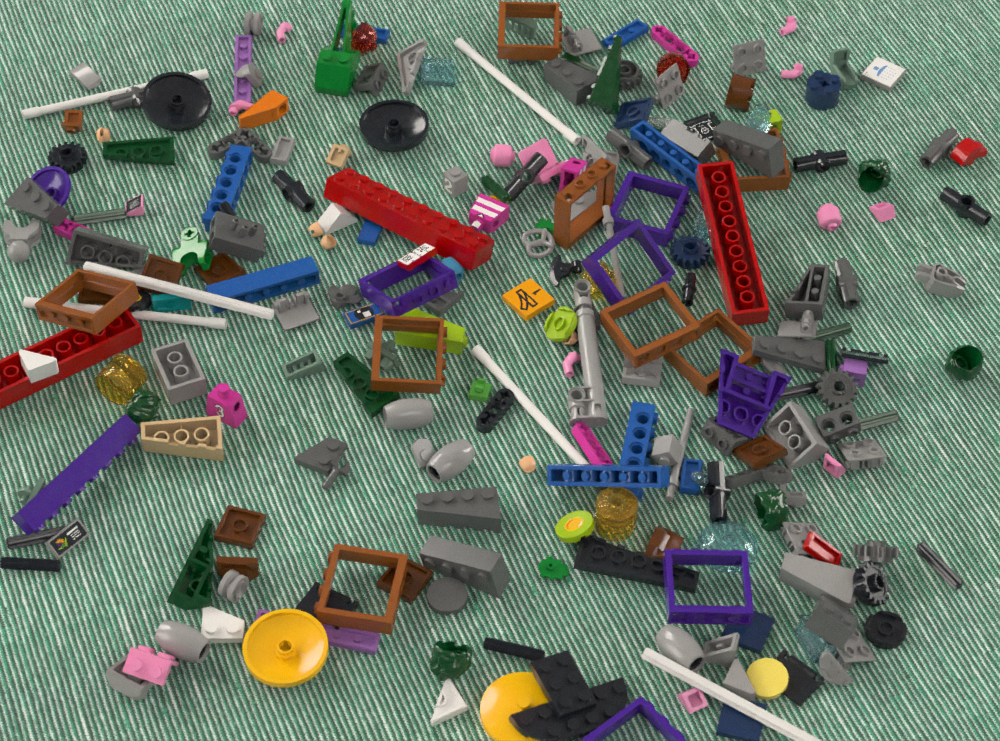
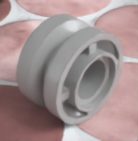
[243,11,263,35]
[218,569,249,603]

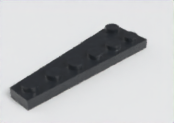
[574,534,700,594]

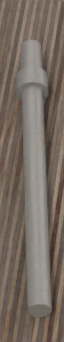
[602,205,626,299]
[665,408,695,502]

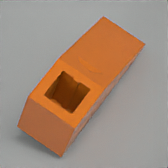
[238,90,289,129]

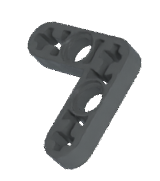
[207,128,272,164]
[725,464,793,489]

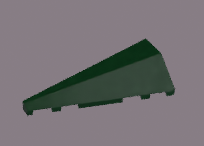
[586,35,622,114]
[167,518,214,610]

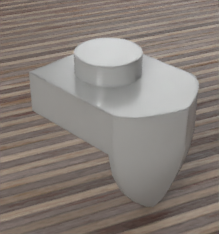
[235,62,264,88]
[410,438,435,468]
[779,484,806,508]

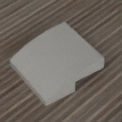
[621,356,663,388]

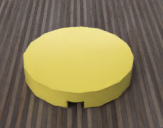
[746,658,789,700]

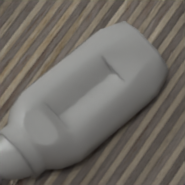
[760,357,787,375]

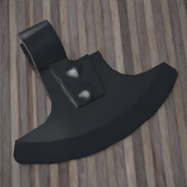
[549,255,582,287]

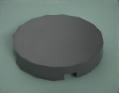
[427,577,468,615]

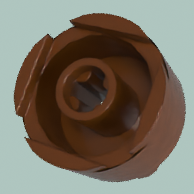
[724,74,756,112]

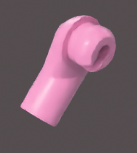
[779,15,797,36]
[276,22,292,44]
[781,63,804,79]
[228,100,253,116]
[562,352,581,378]

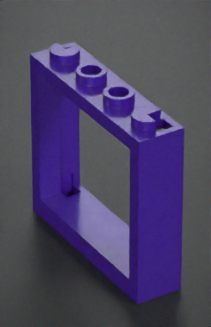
[605,171,691,248]
[581,218,676,316]
[358,257,458,316]
[663,548,754,625]
[582,696,687,741]

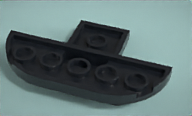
[509,650,628,741]

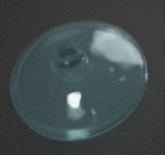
[697,521,758,573]

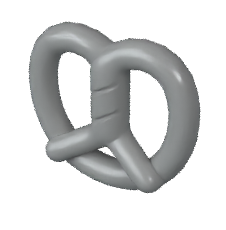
[521,228,555,259]

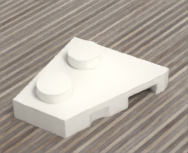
[201,606,245,643]

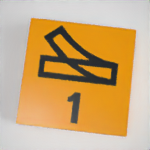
[502,278,555,321]

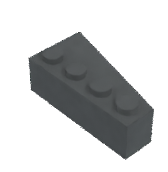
[713,119,785,179]
[65,226,149,268]
[416,487,501,533]
[419,535,510,598]

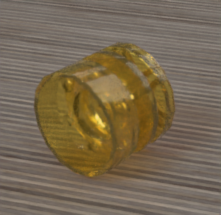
[95,353,148,406]
[594,487,638,541]

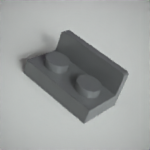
[353,63,389,97]
[700,416,749,457]

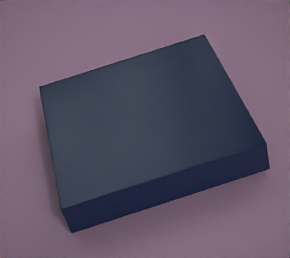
[614,97,654,129]
[721,604,775,654]
[716,700,767,741]

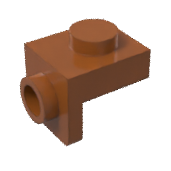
[61,109,84,134]

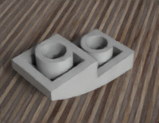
[69,62,102,90]

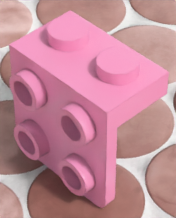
[518,138,567,185]
[122,645,179,686]

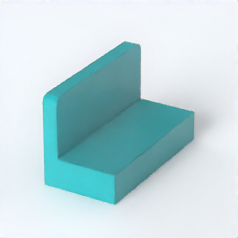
[152,294,192,312]

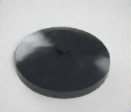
[142,72,212,131]
[359,99,429,152]

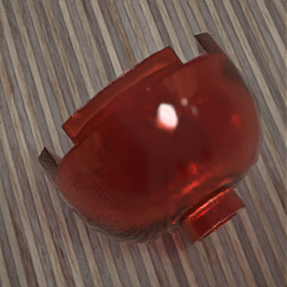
[351,21,378,56]
[656,52,690,83]

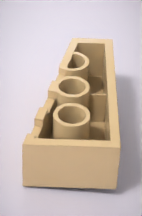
[141,415,224,461]

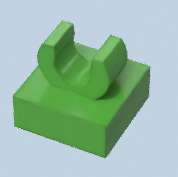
[468,378,492,403]

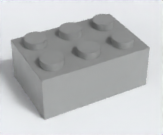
[150,338,208,405]

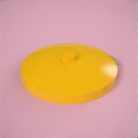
[242,609,329,688]
[480,672,548,741]

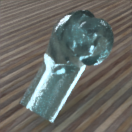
[691,471,708,488]

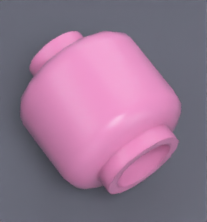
[490,144,516,167]
[816,203,842,231]

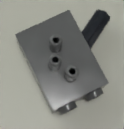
[208,201,267,263]

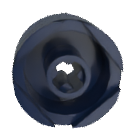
[805,70,841,111]

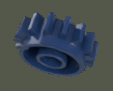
[670,234,710,269]

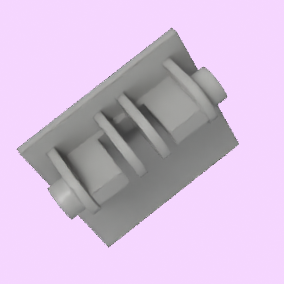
[562,25,602,56]
[730,38,766,76]
[654,63,685,110]
[271,290,320,331]
[777,310,818,339]
[837,438,887,471]
[782,522,822,557]
[824,628,876,671]

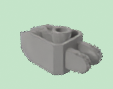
[914,263,966,298]

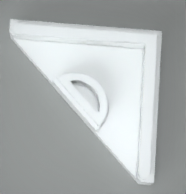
[430,678,467,727]

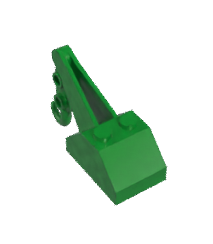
[314,0,361,97]

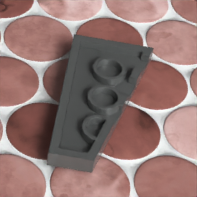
[752,336,825,374]

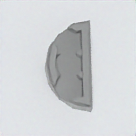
[819,648,854,685]

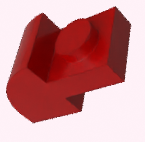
[950,137,989,166]

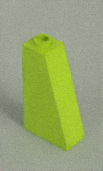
[395,308,468,355]

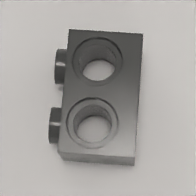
[815,403,861,444]

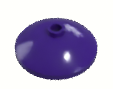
[31,166,71,206]

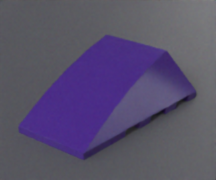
[717,348,792,439]

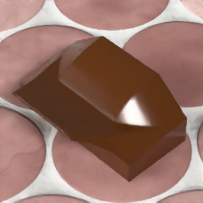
[644,526,685,559]
[216,556,260,582]

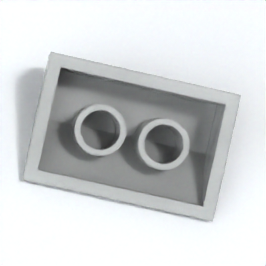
[762,401,830,470]

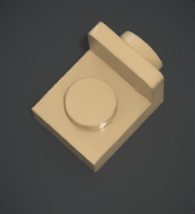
[325,143,353,170]

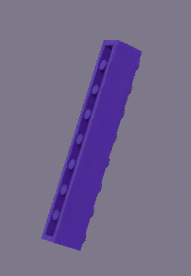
[11,414,141,536]

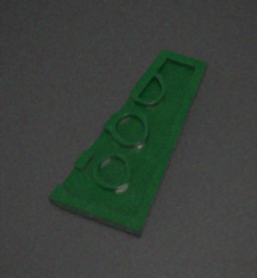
[103,137,175,166]
[333,351,400,419]

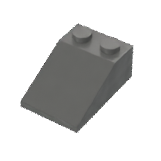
[804,594,858,650]

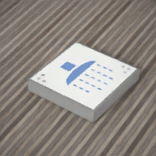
[860,56,907,92]

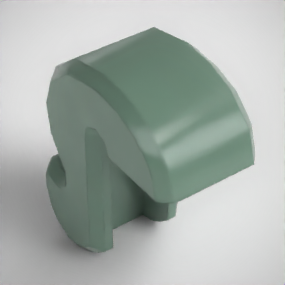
[830,47,858,90]

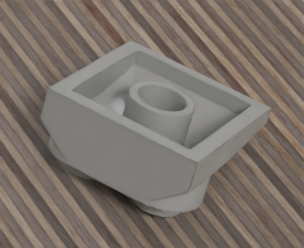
[105,653,155,700]

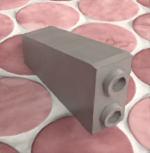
[779,552,857,611]

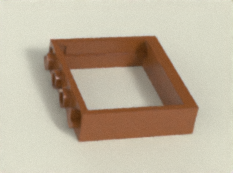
[497,1,562,60]
[715,128,792,192]
[553,157,616,250]
[35,268,140,335]
[600,281,701,369]
[663,308,761,397]
[371,315,447,394]
[314,543,408,635]

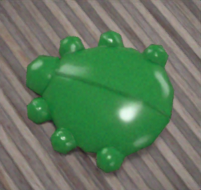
[535,218,554,240]
[538,556,569,581]

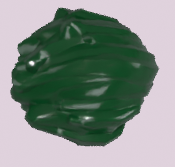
[857,158,891,193]
[945,345,984,381]
[125,387,161,424]
[754,489,788,531]
[430,641,472,681]

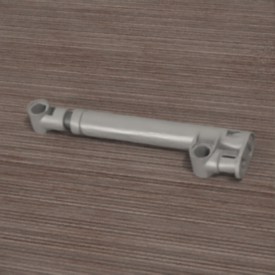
[567,279,608,428]

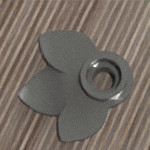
[328,284,363,309]

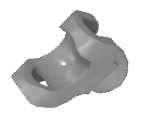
[2,219,42,263]

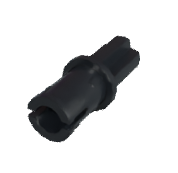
[681,272,697,307]

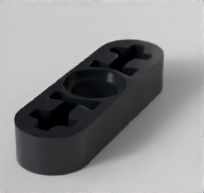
[476,388,514,434]

